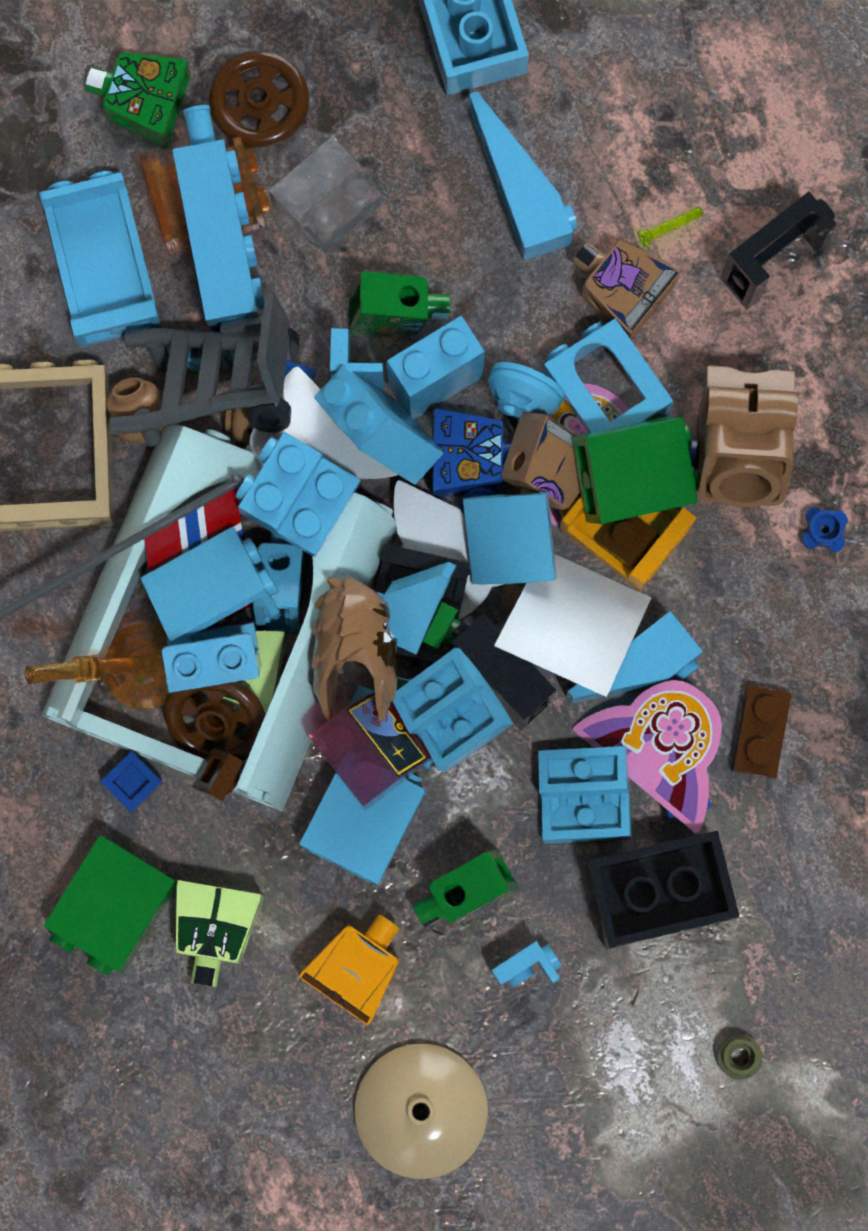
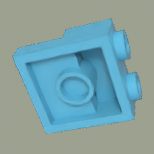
[236,432,361,557]

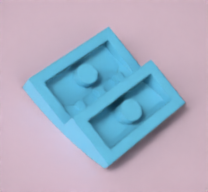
[463,492,557,585]
[393,648,513,771]
[538,746,632,844]

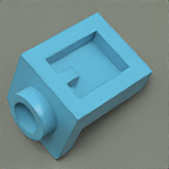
[490,941,562,988]

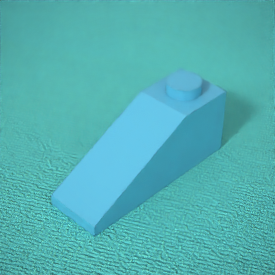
[566,611,703,704]

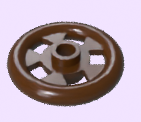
[209,51,309,148]
[165,681,266,761]

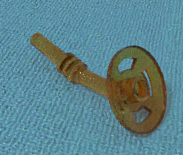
[25,622,170,710]

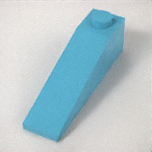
[469,91,577,261]

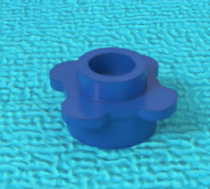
[802,507,848,553]

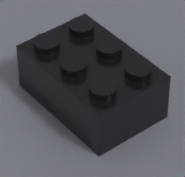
[585,830,740,950]

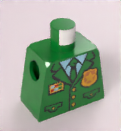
[85,52,191,148]
[349,271,450,335]

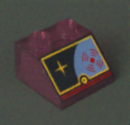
[308,691,432,812]

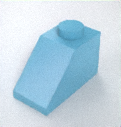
[377,562,456,654]

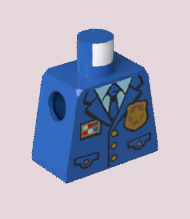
[433,409,512,499]

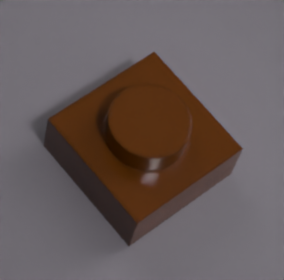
[598,517,660,570]
[192,748,243,801]

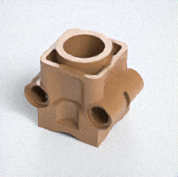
[695,366,798,508]

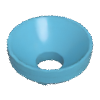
[488,362,565,420]

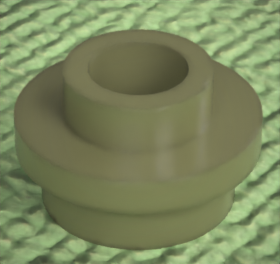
[717,1035,762,1080]

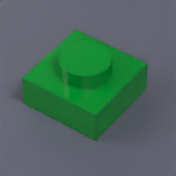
[423,602,461,650]

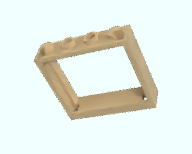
[0,360,115,531]

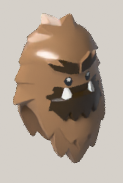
[311,575,397,722]

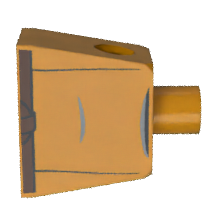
[299,914,400,1026]

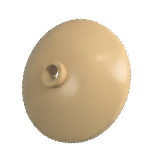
[354,1044,488,1179]

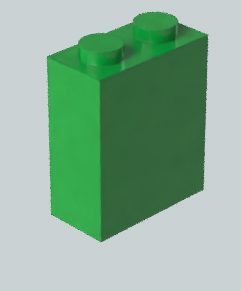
[571,416,699,524]
[43,835,178,976]

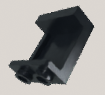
[720,191,836,310]
[376,544,471,669]

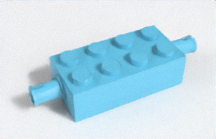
[172,105,265,364]

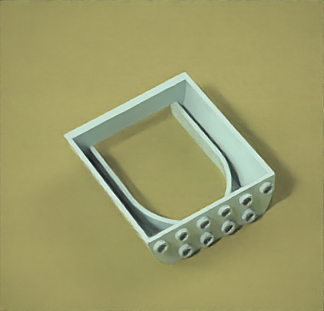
[41,424,397,812]

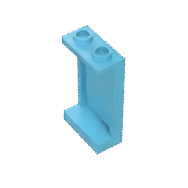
[39,171,162,348]

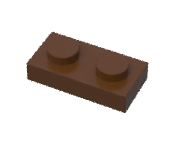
[732,685,792,780]

